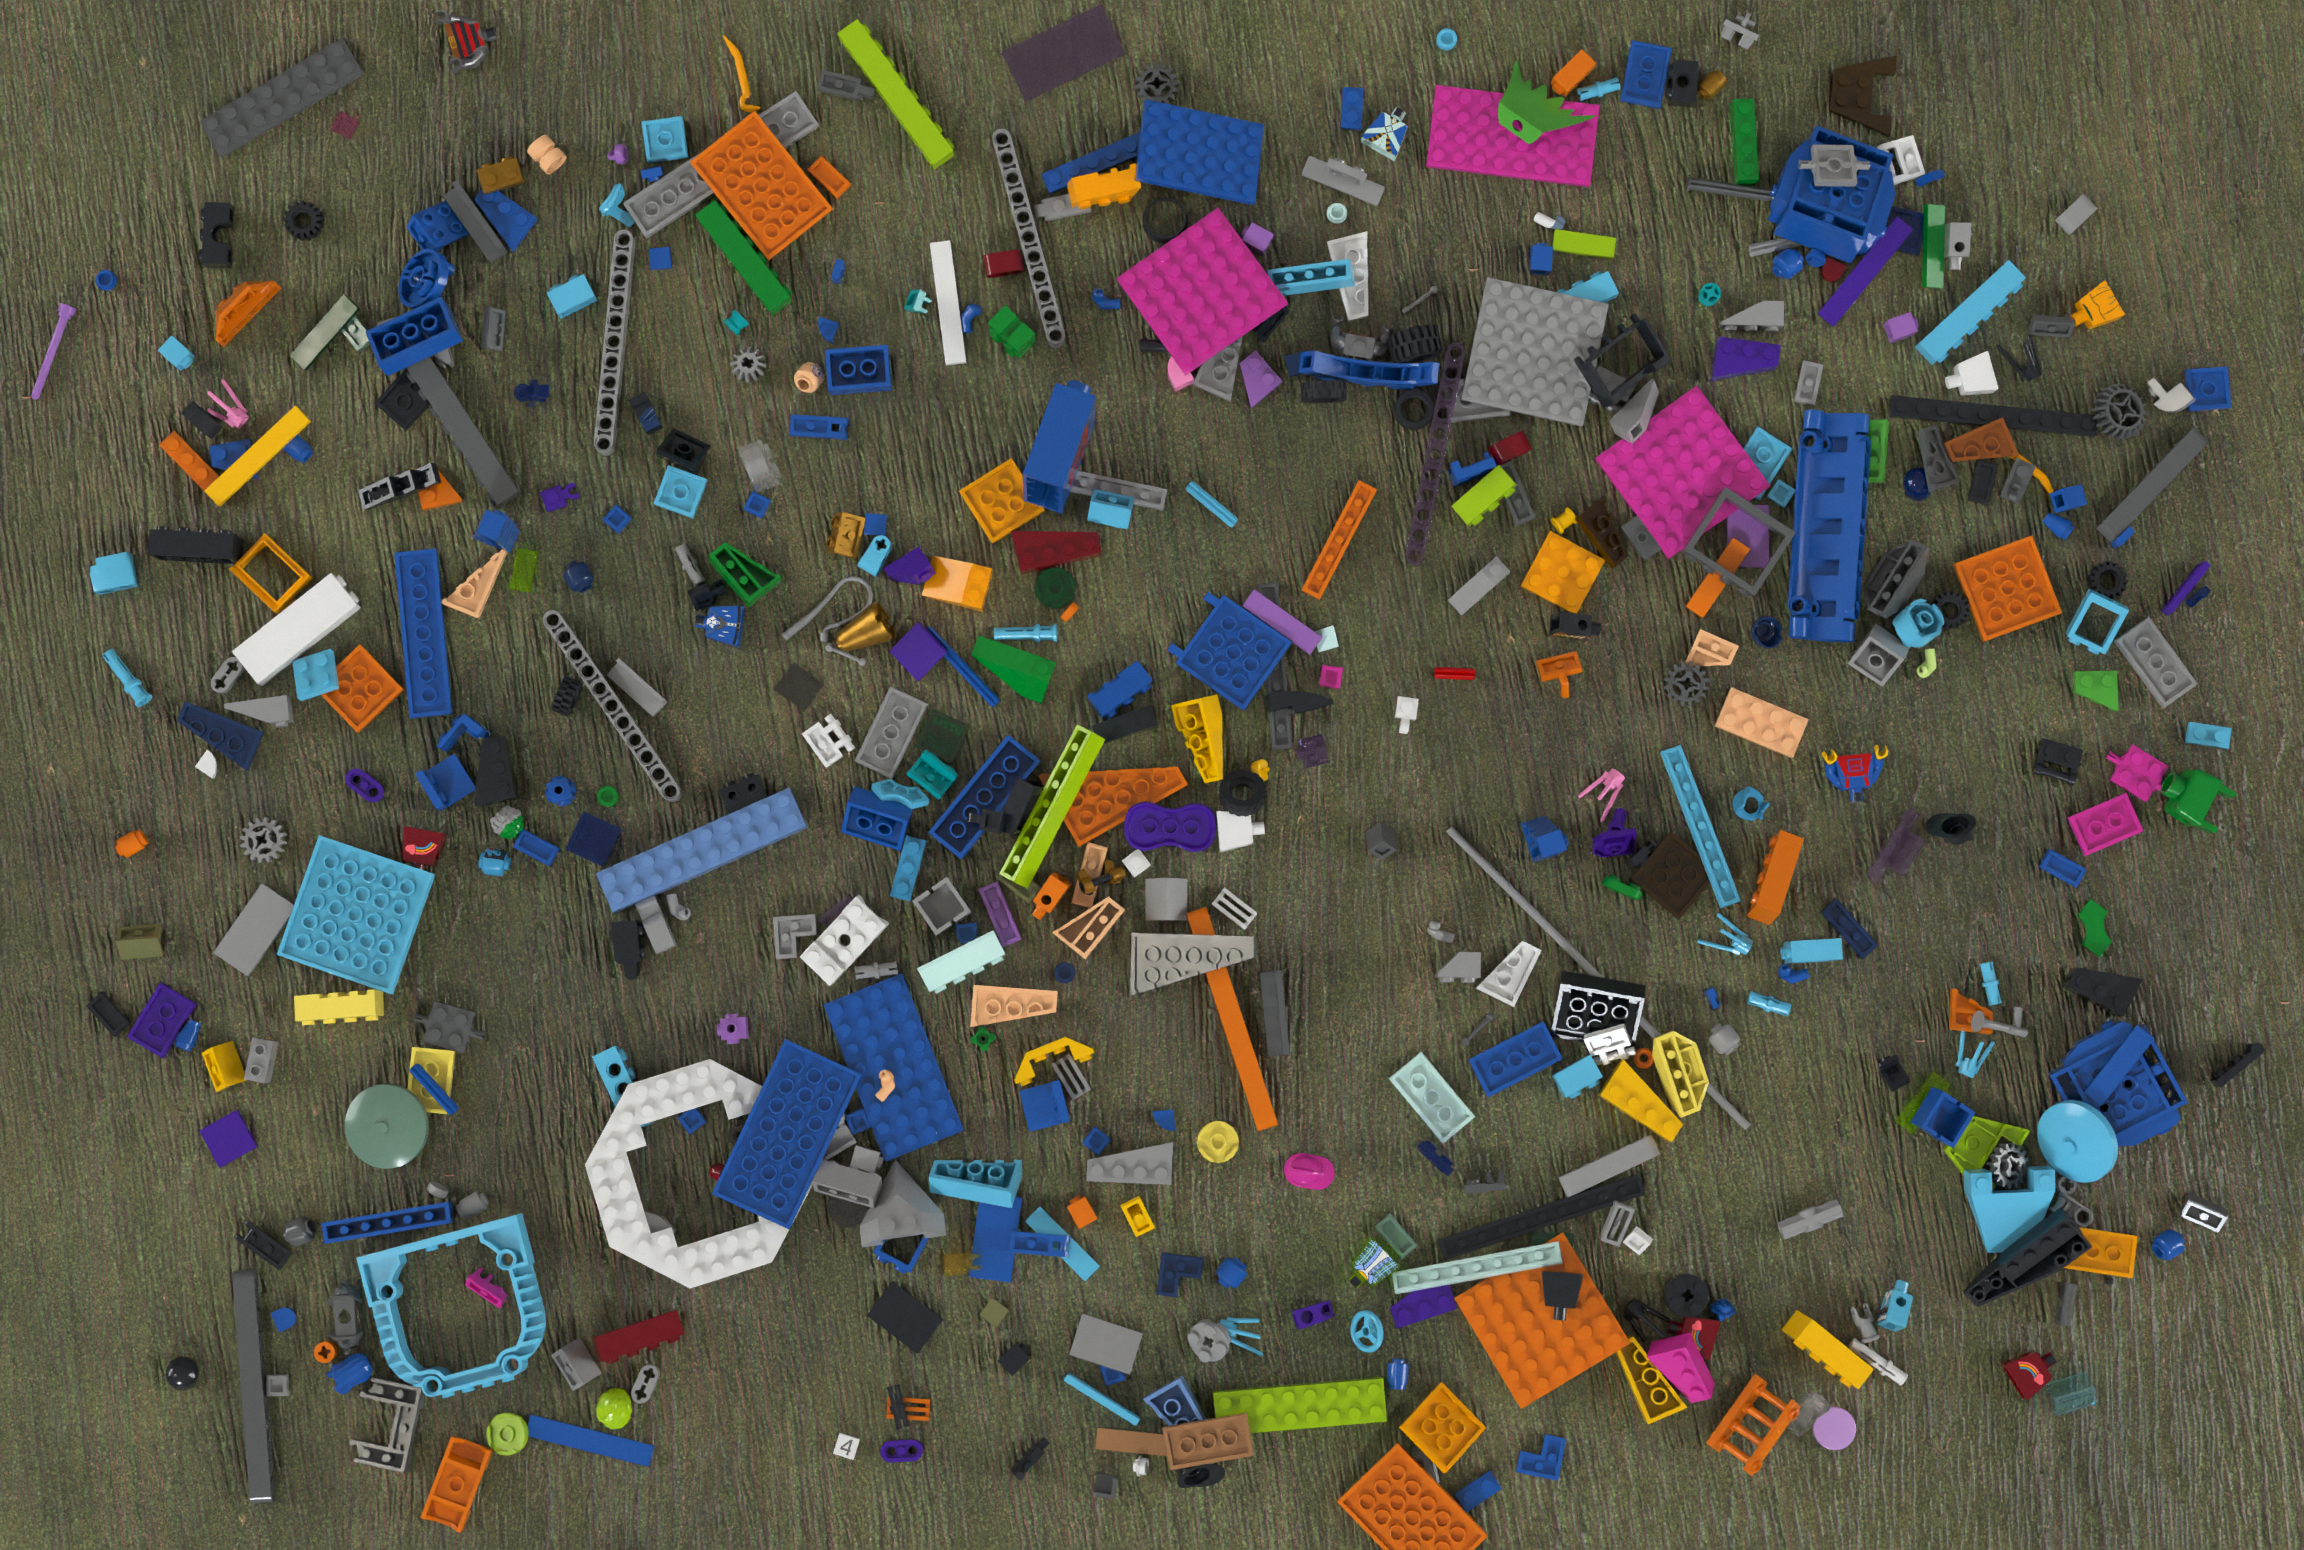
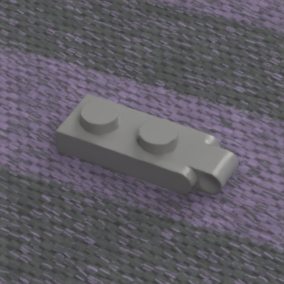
[1033,194,1091,221]

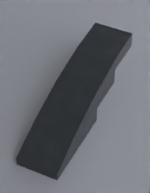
[358,463,442,510]

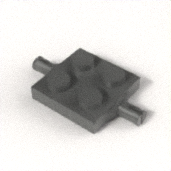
[414,1001,486,1053]

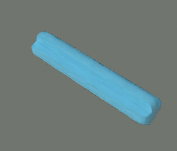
[1186,481,1238,527]

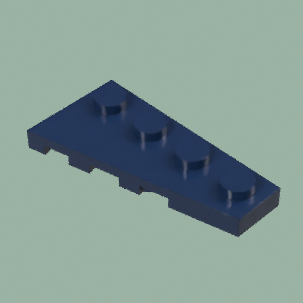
[177,702,264,771]

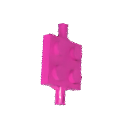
[2106,744,2169,802]

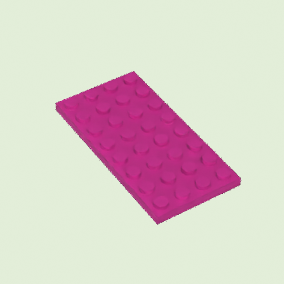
[1426,85,1600,187]

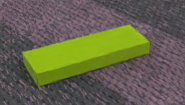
[1552,229,1616,260]

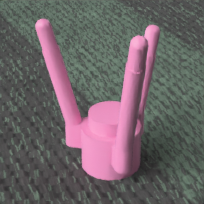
[207,379,249,428]
[1578,768,1625,822]

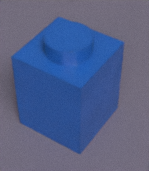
[1529,243,1553,276]
[2050,484,2087,513]

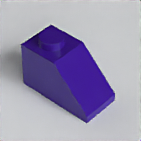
[883,546,936,585]

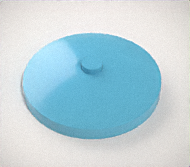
[2037,1100,2118,1183]

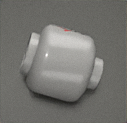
[1709,1023,1740,1056]

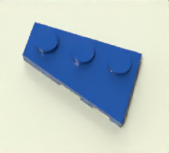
[474,189,538,253]

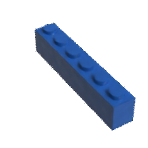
[321,1201,456,1244]

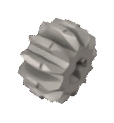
[731,347,767,383]

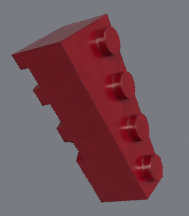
[591,1310,684,1365]

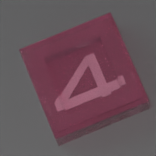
[330,111,360,140]

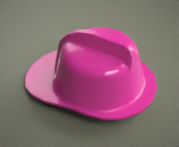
[1284,1153,1335,1190]

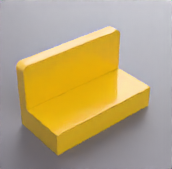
[202,1041,246,1092]

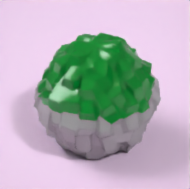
[490,806,524,839]

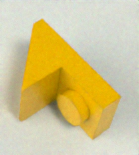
[1120,1196,1155,1237]

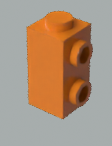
[1551,49,1596,97]

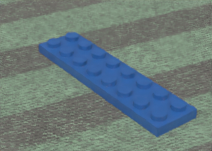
[394,548,453,719]

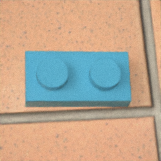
[2185,722,2232,749]

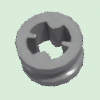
[2055,1176,2077,1194]

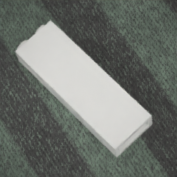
[232,573,361,686]

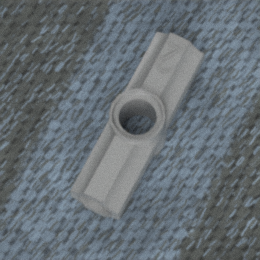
[1777,1199,1843,1239]

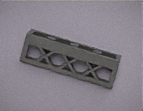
[443,180,508,264]
[1260,970,1290,1056]

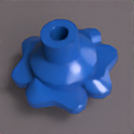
[1710,1298,1736,1321]

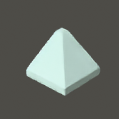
[1315,625,1339,652]

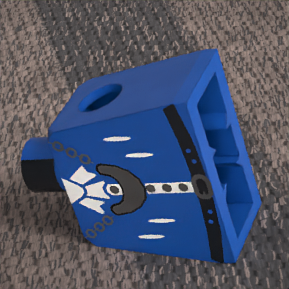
[695,606,745,648]

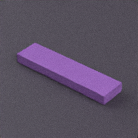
[1242,589,1322,655]

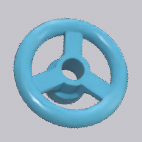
[1350,1310,1384,1353]

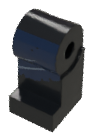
[628,392,663,435]

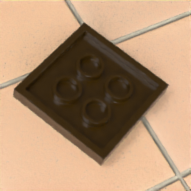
[1630,831,1710,920]

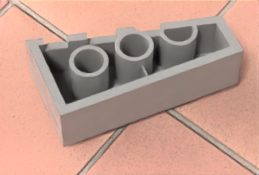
[1086,1142,1173,1185]

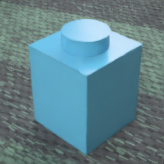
[157,335,195,371]

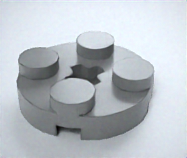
[1187,1319,1231,1362]

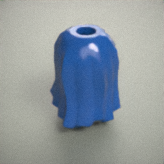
[326,1353,373,1394]

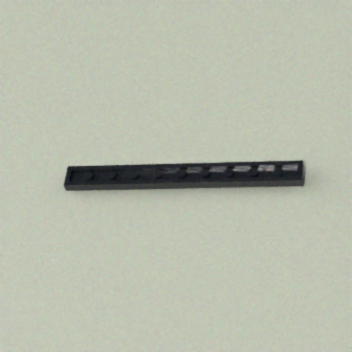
[1888,395,2098,437]
[1438,1174,1646,1260]

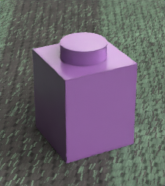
[1240,222,1274,256]
[1883,312,1918,344]

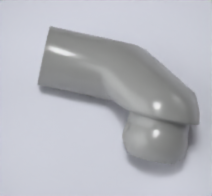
[666,894,691,920]
[1427,921,1455,944]

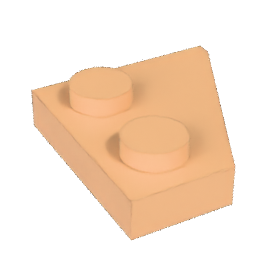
[1685,629,1739,667]

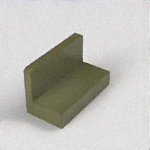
[115,924,164,960]

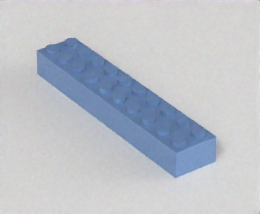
[596,788,808,913]

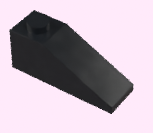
[1092,705,1158,744]

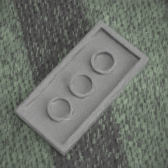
[2114,616,2198,709]
[854,686,928,780]
[213,883,294,977]

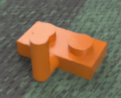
[1536,651,1582,698]

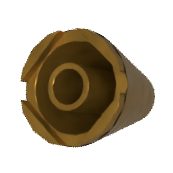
[835,602,896,652]

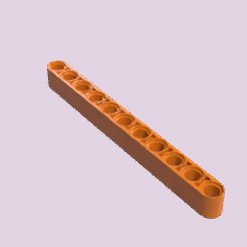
[1186,907,1278,1131]

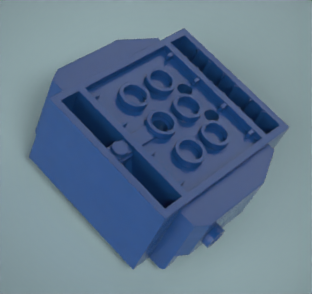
[1768,125,1895,263]
[2048,1020,2188,1146]

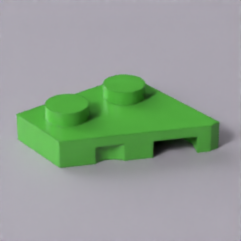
[2073,671,2119,711]

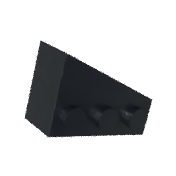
[474,735,520,808]

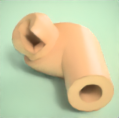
[875,1069,895,1102]

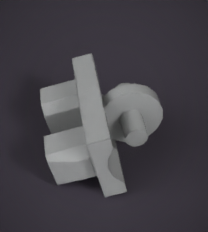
[1721,12,1759,50]

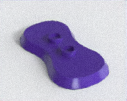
[1124,802,1217,852]

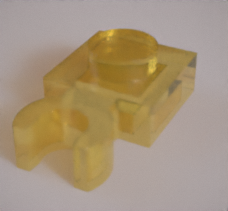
[943,1253,981,1276]

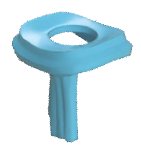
[599,183,635,228]

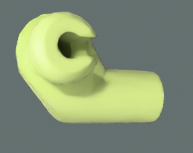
[1916,649,1937,678]

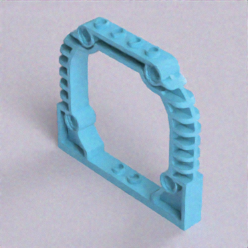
[356,1213,546,1398]

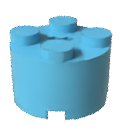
[1892,599,1944,648]

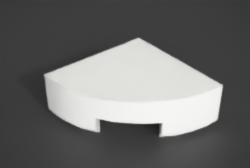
[195,750,217,779]

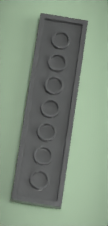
[199,38,365,158]

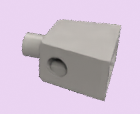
[1944,222,1971,270]

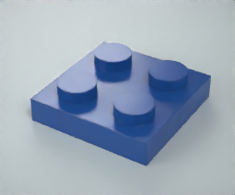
[2184,367,2231,412]

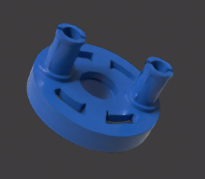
[398,249,455,309]

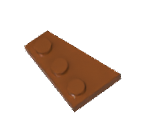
[1944,417,2019,462]

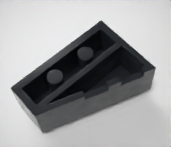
[2061,967,2143,1017]

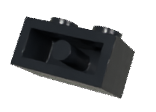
[719,773,769,814]

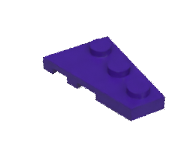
[1390,1285,1457,1328]

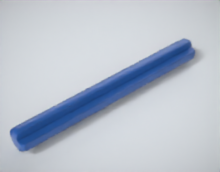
[926,626,1000,707]

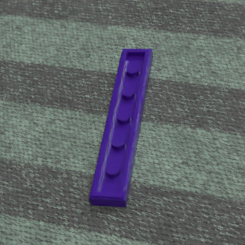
[1817,216,1913,327]

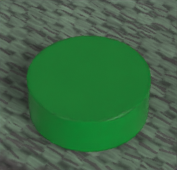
[597,786,619,807]

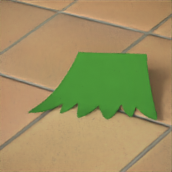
[1498,60,1596,144]

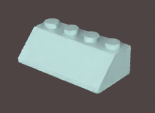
[917,931,1006,994]

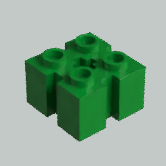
[988,305,1036,359]

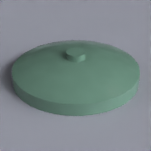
[345,1083,429,1169]

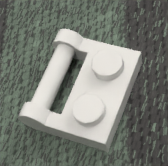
[1877,135,1925,185]

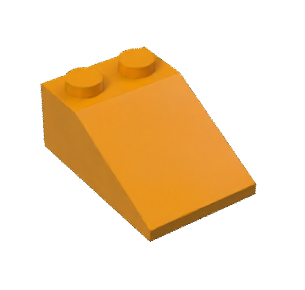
[922,556,993,612]

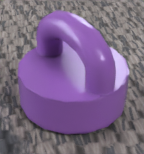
[607,143,628,165]

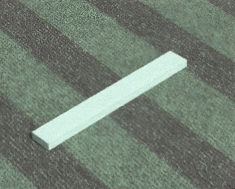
[1392,1241,1563,1294]

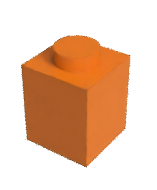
[1067,1195,1098,1229]

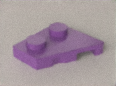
[1240,350,1283,408]

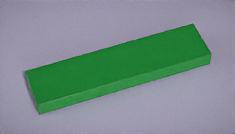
[1922,204,1945,289]

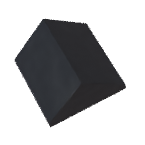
[656,428,711,475]

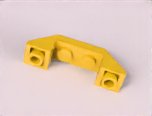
[1014,1037,1094,1086]

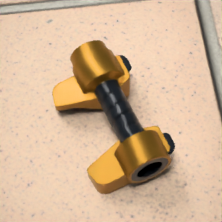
[1076,860,1126,895]

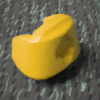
[1251,759,1270,781]

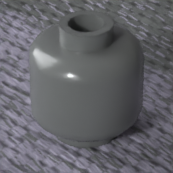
[283,1216,317,1247]

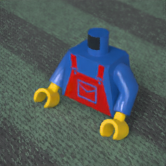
[1822,745,1888,802]

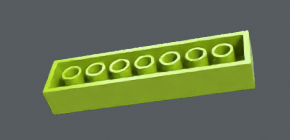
[1213,1376,1387,1433]

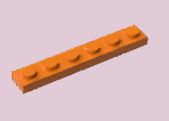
[1301,480,1377,600]

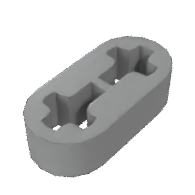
[211,657,244,694]
[631,1364,660,1404]

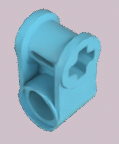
[858,535,892,577]

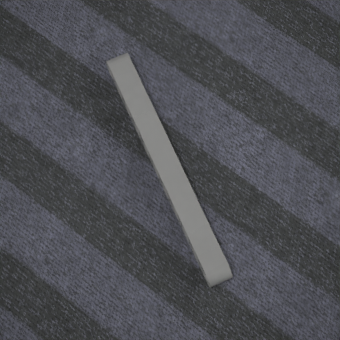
[992,129,1065,348]
[594,230,635,456]
[543,610,682,802]

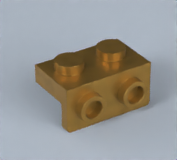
[476,157,525,195]

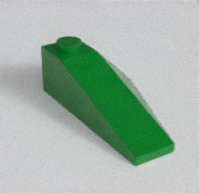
[971,636,1057,704]

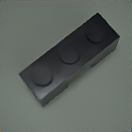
[199,202,234,269]

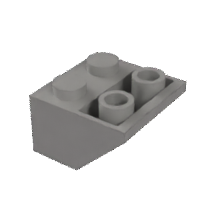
[1435,952,1481,983]

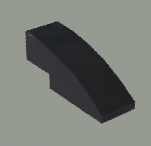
[1264,691,1334,716]

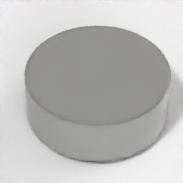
[427,1181,449,1198]

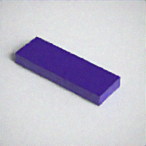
[2161,561,2211,616]

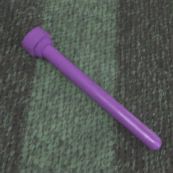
[31,303,76,400]

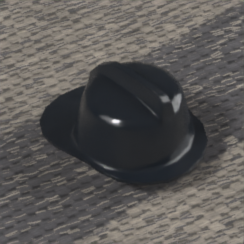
[1925,813,1976,845]
[1177,1464,1225,1488]

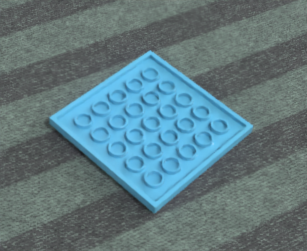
[277,835,435,995]

